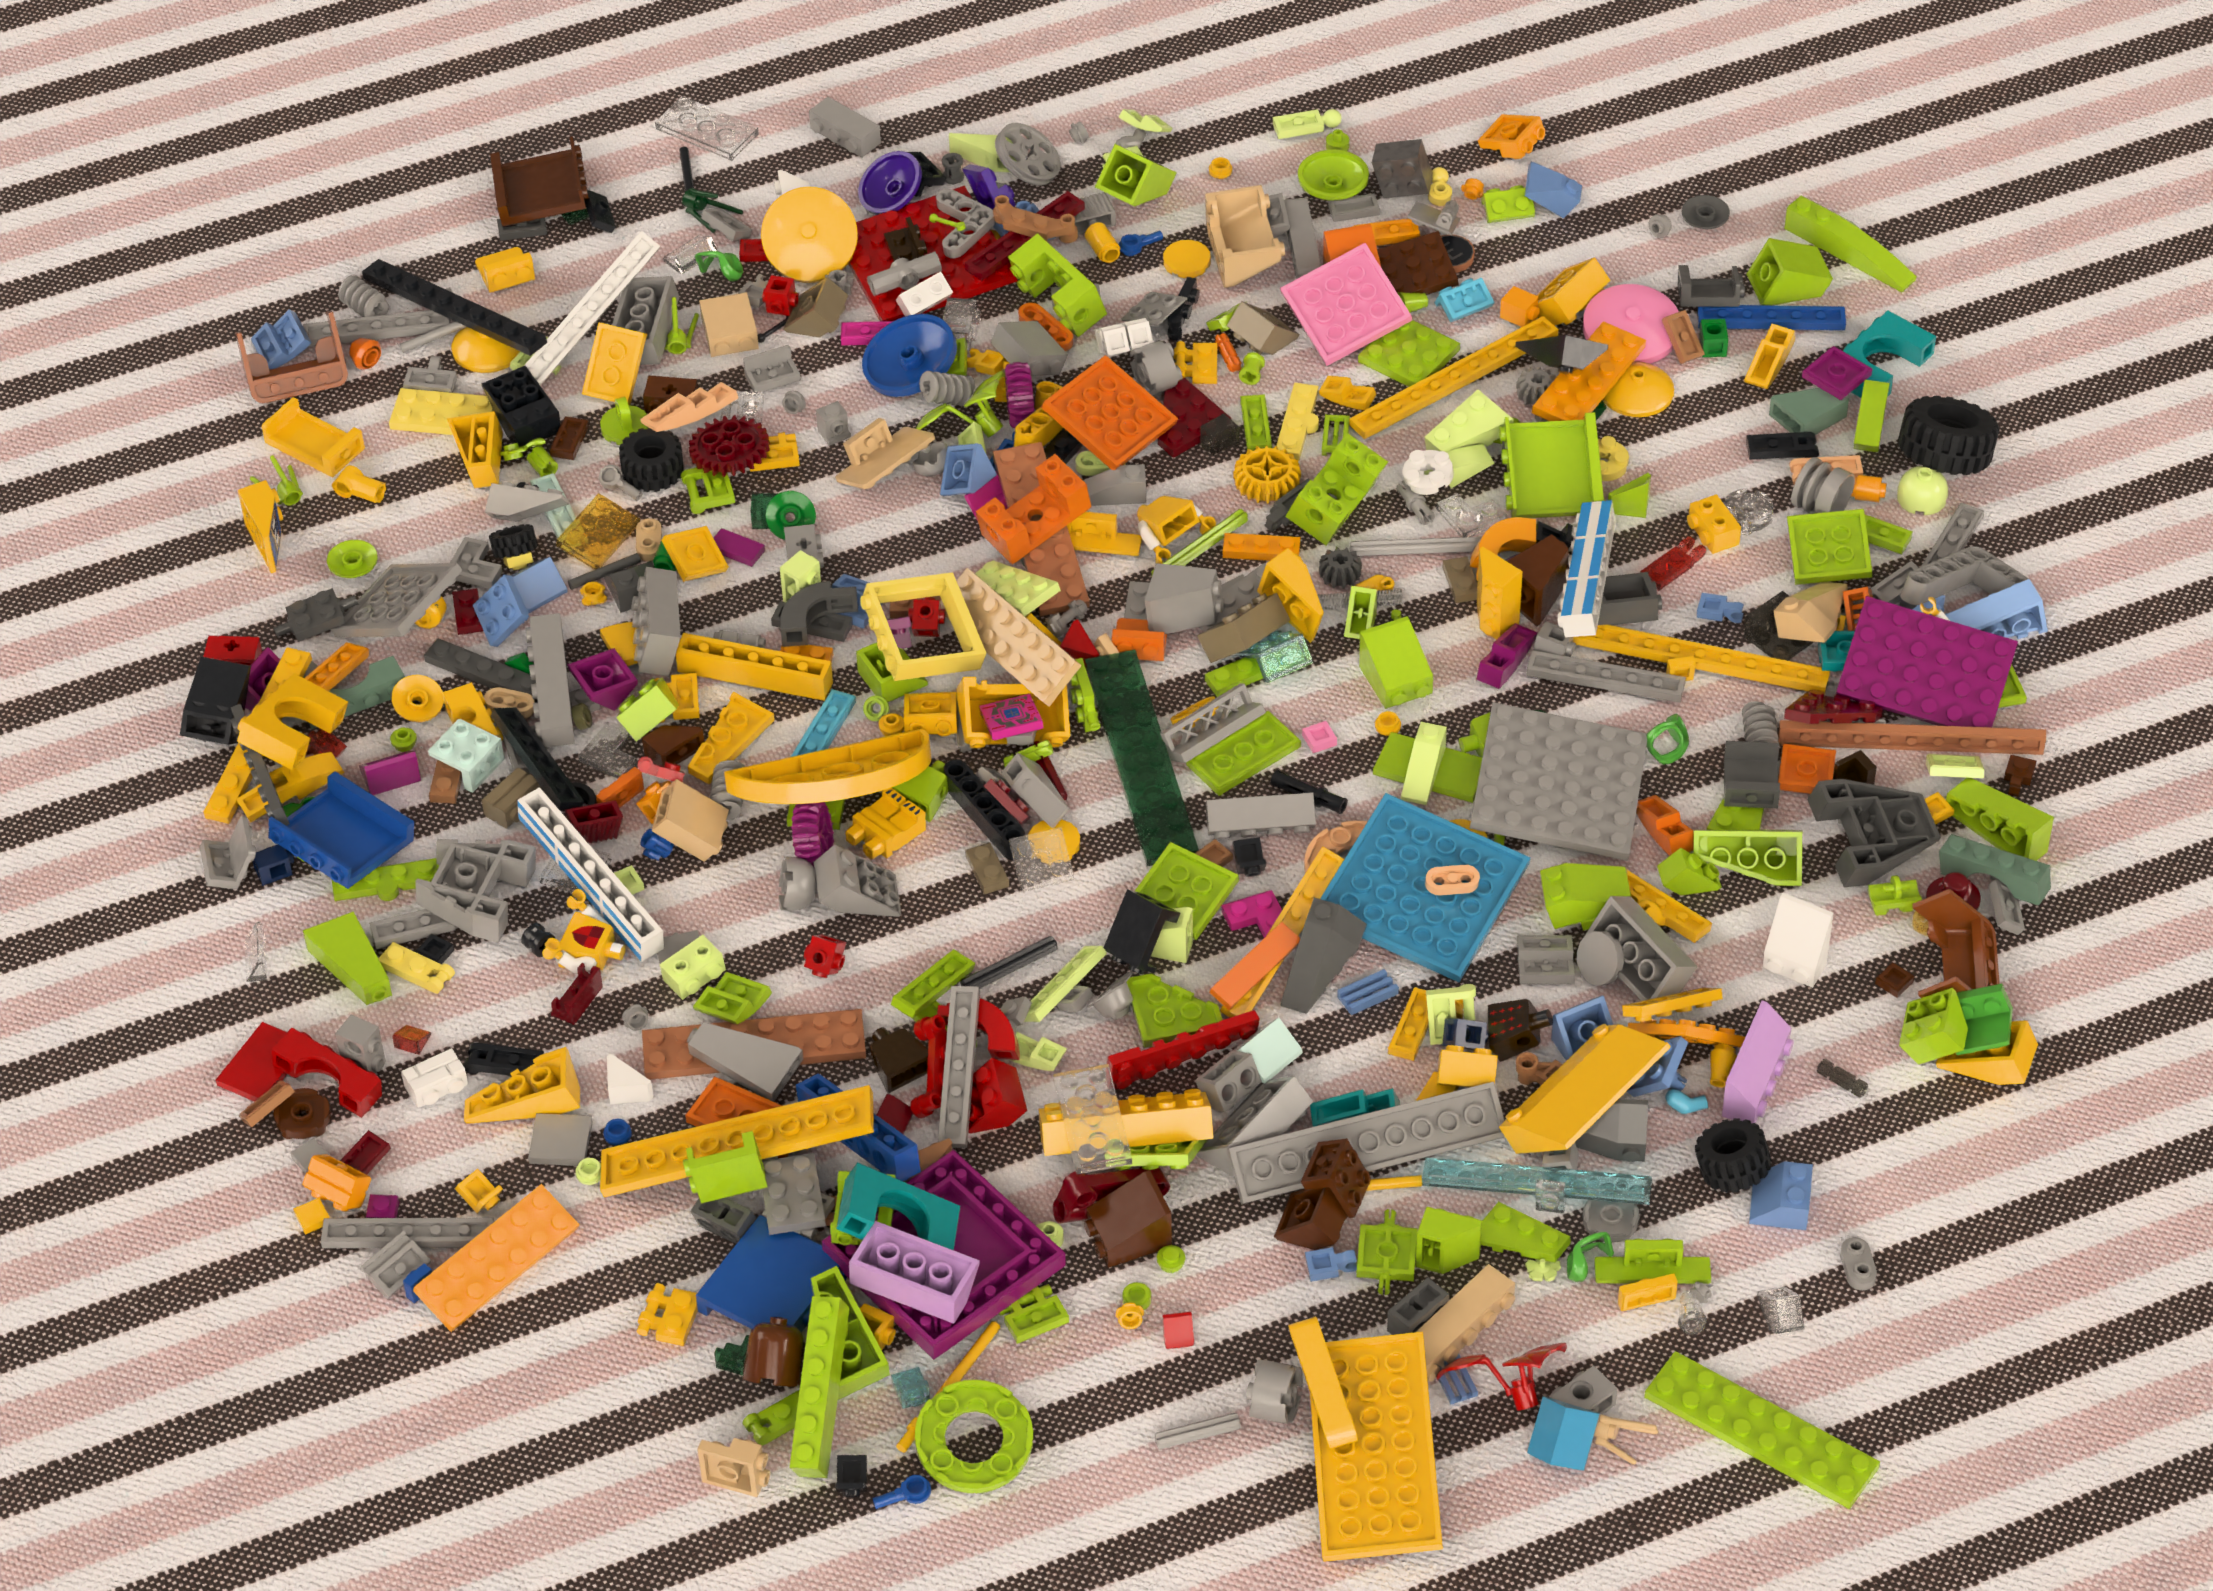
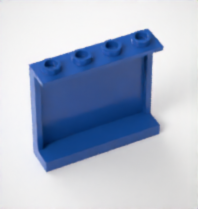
[268,771,414,889]
[696,1215,847,1333]

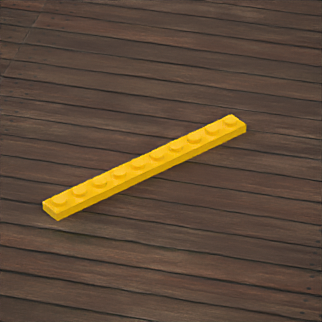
[1349,316,1559,440]
[1572,625,1831,695]

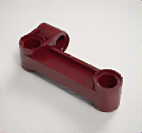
[1053,1166,1170,1224]

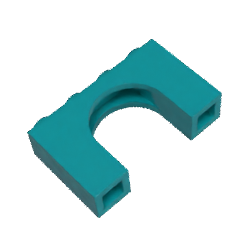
[1843,310,1936,398]
[836,1162,960,1251]

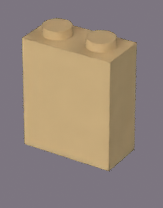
[699,292,759,357]
[652,779,729,862]

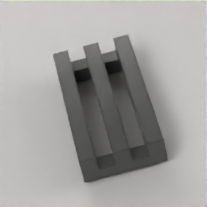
[497,218,547,241]

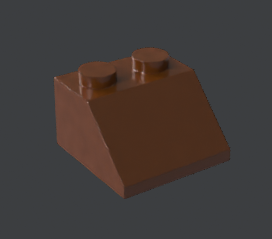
[1274,1187,1348,1250]

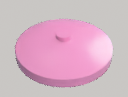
[1583,284,1679,364]

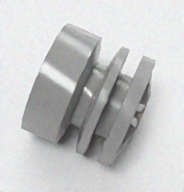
[1791,457,1855,513]

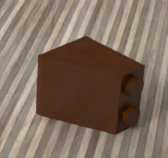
[1507,534,1569,627]
[1084,1170,1172,1268]

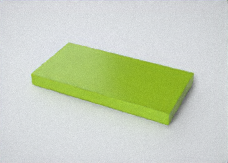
[1186,711,1301,796]
[1373,732,1482,803]

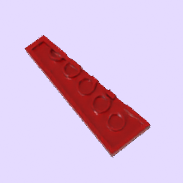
[1104,1010,1260,1091]

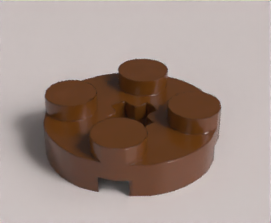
[273,1088,331,1139]

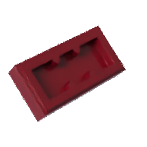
[340,1130,391,1175]

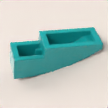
[1310,1088,1400,1127]

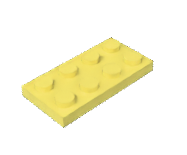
[389,388,494,435]

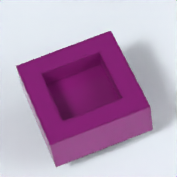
[366,1194,399,1218]

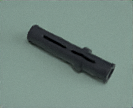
[1270,770,1348,814]

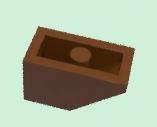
[642,725,704,766]

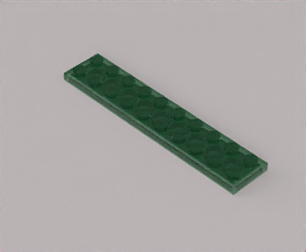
[1085,650,1199,866]

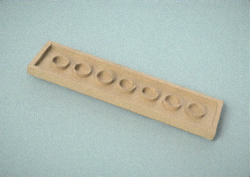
[940,568,1082,707]

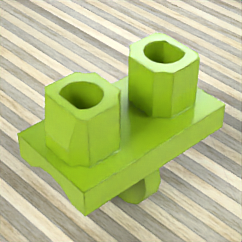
[1867,875,1922,916]

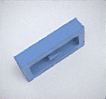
[1337,969,1399,1015]
[1438,1354,1478,1404]

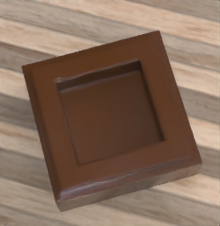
[1875,962,1915,998]

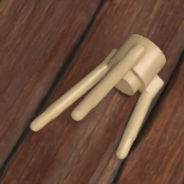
[1594,1414,1658,1465]

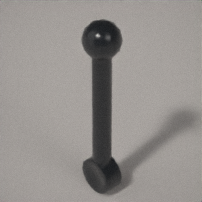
[758,316,789,343]

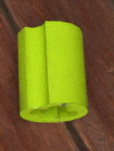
[527,446,558,477]

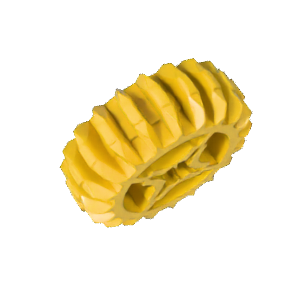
[1233,445,1301,504]

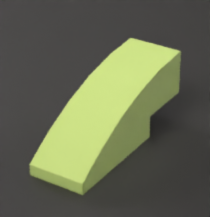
[1424,444,1495,488]

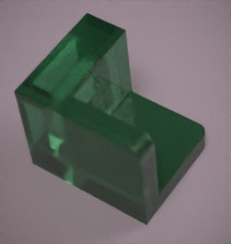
[750,493,779,529]
[714,1335,749,1375]

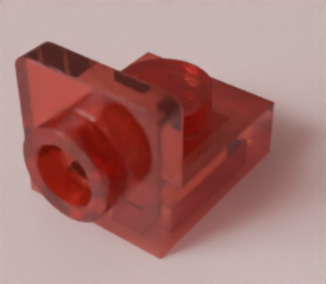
[305,729,347,759]

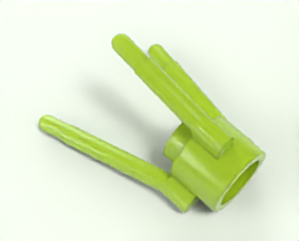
[664,297,699,354]
[250,455,303,506]

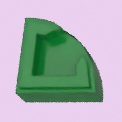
[505,652,534,674]

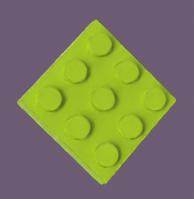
[1358,320,1460,387]
[1787,509,1872,585]
[1135,842,1239,940]

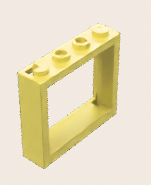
[860,572,986,681]

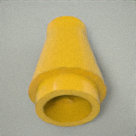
[1710,1044,1737,1088]

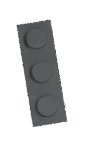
[771,601,853,642]

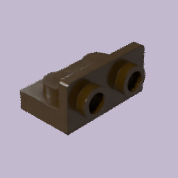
[884,217,927,262]

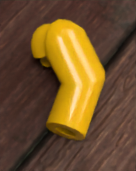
[1355,575,1395,592]

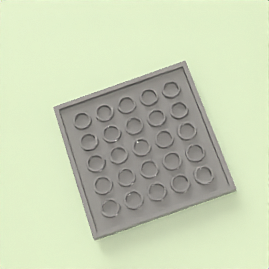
[1469,702,1647,861]

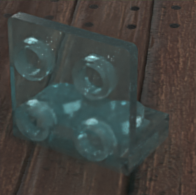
[1239,630,1313,683]

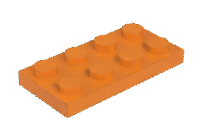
[685,1076,789,1158]

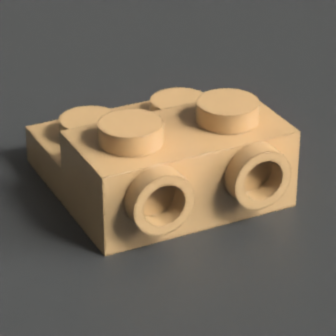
[697,1438,770,1497]

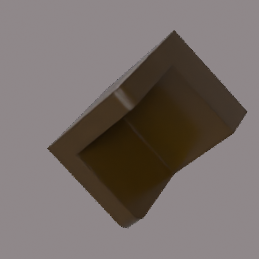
[1833,750,1877,785]

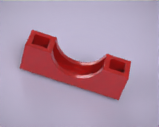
[271,1028,382,1118]

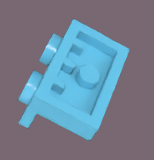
[1434,278,1495,323]

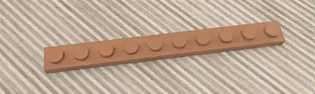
[1778,720,2046,755]

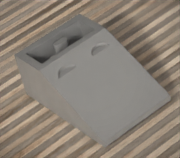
[814,844,901,917]

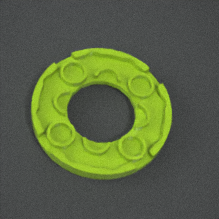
[915,1380,1033,1493]

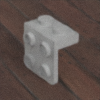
[200,816,256,889]

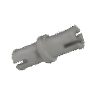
[1396,480,1435,525]

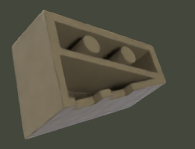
[1197,593,1290,663]

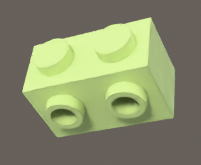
[780,550,821,602]
[659,935,726,1000]

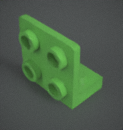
[1956,984,2013,1055]

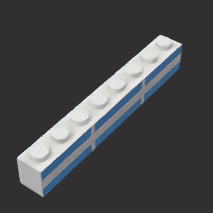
[1558,500,1616,638]
[517,787,664,962]

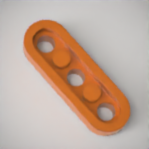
[1018,303,1073,351]

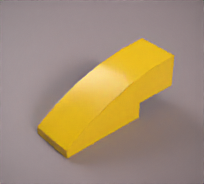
[1744,324,1795,389]

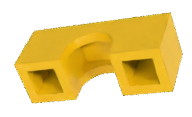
[442,683,503,741]

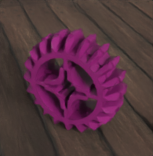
[1005,362,1034,428]
[791,802,834,868]

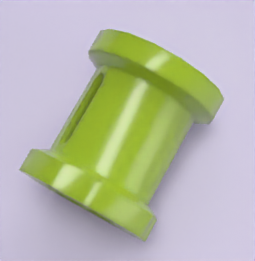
[1239,352,1265,385]

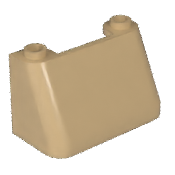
[1205,185,1285,288]

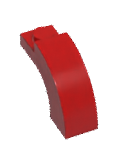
[937,998,1020,1060]

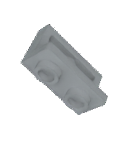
[743,345,801,394]

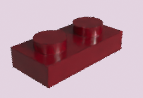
[452,588,483,635]
[984,779,1031,824]

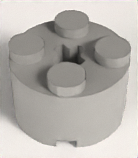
[1130,340,1182,395]
[1246,1359,1303,1424]

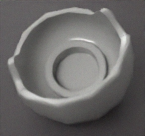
[913,442,947,476]

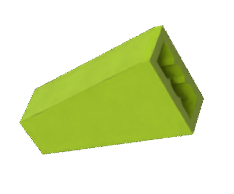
[303,911,392,1005]

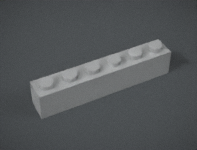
[525,613,575,747]

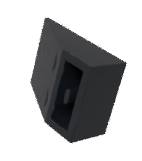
[481,365,561,447]
[180,656,251,745]

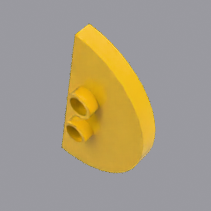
[724,728,932,804]

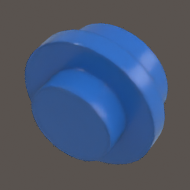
[603,1119,632,1145]

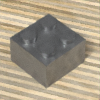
[1372,139,1433,198]

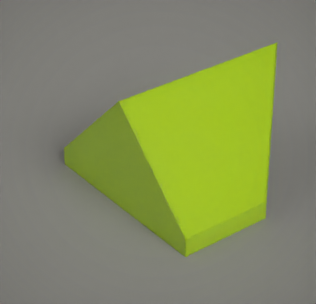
[1608,473,1651,518]

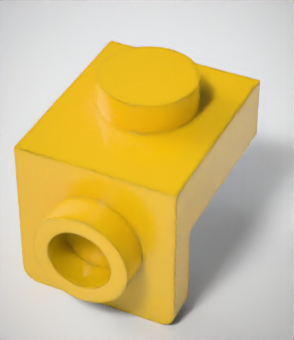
[455,1168,503,1214]
[860,1303,896,1350]

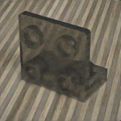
[1744,591,1814,661]

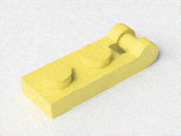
[378,942,455,994]

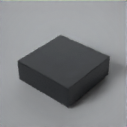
[415,934,454,965]

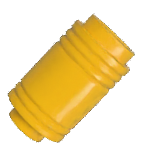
[1085,222,1120,263]

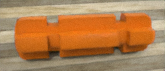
[1215,333,1242,372]

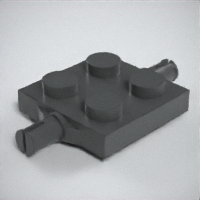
[273,588,359,642]

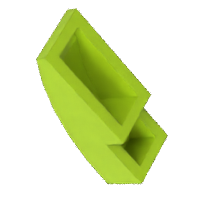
[1853,380,1890,452]

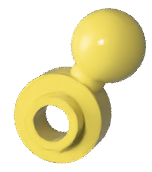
[1428,167,1452,206]

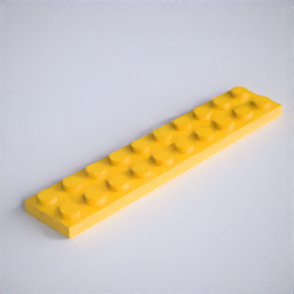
[600,1085,874,1197]

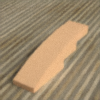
[640,382,738,432]

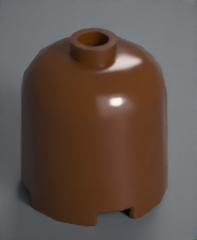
[742,1317,804,1387]

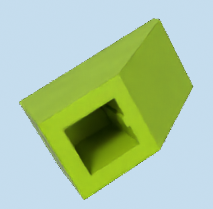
[1657,848,1722,896]

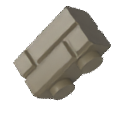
[482,767,542,829]

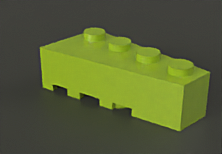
[811,1266,890,1400]

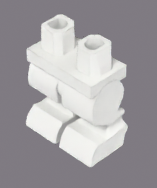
[1094,318,1153,356]

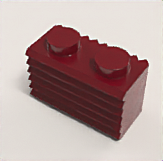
[564,800,623,844]

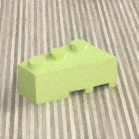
[1424,389,1514,452]

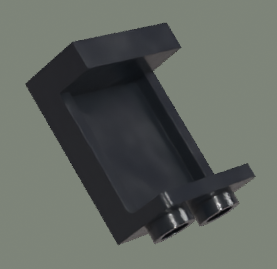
[1103,889,1180,975]

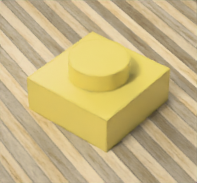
[503,551,533,570]

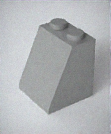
[1144,563,1224,634]

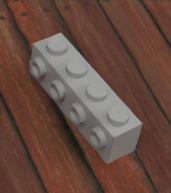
[1205,793,1316,839]

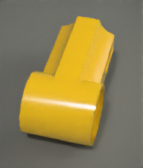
[332,465,386,503]

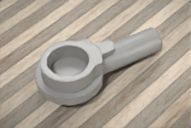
[599,465,643,501]

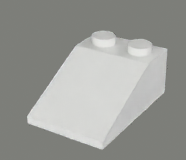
[1763,893,1833,988]

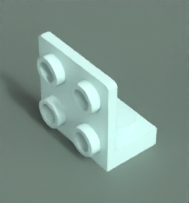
[428,719,504,793]

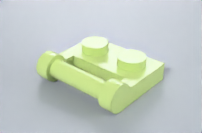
[1426,984,1476,1045]

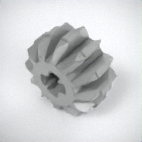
[1516,367,1556,405]

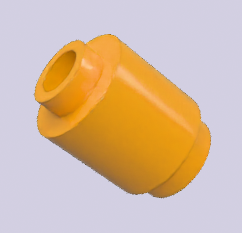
[1851,475,1887,503]

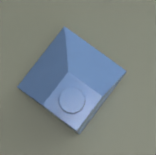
[1525,161,1582,218]

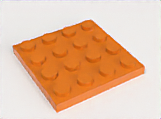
[1041,355,1178,470]

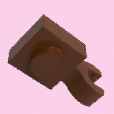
[2004,755,2037,797]

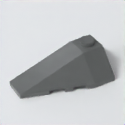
[1280,897,1367,1014]

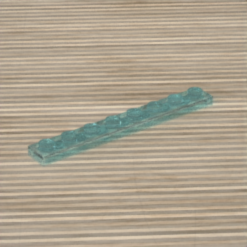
[1422,1157,1652,1205]

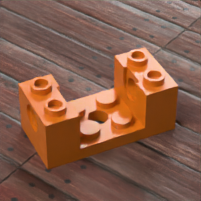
[975,454,1091,565]

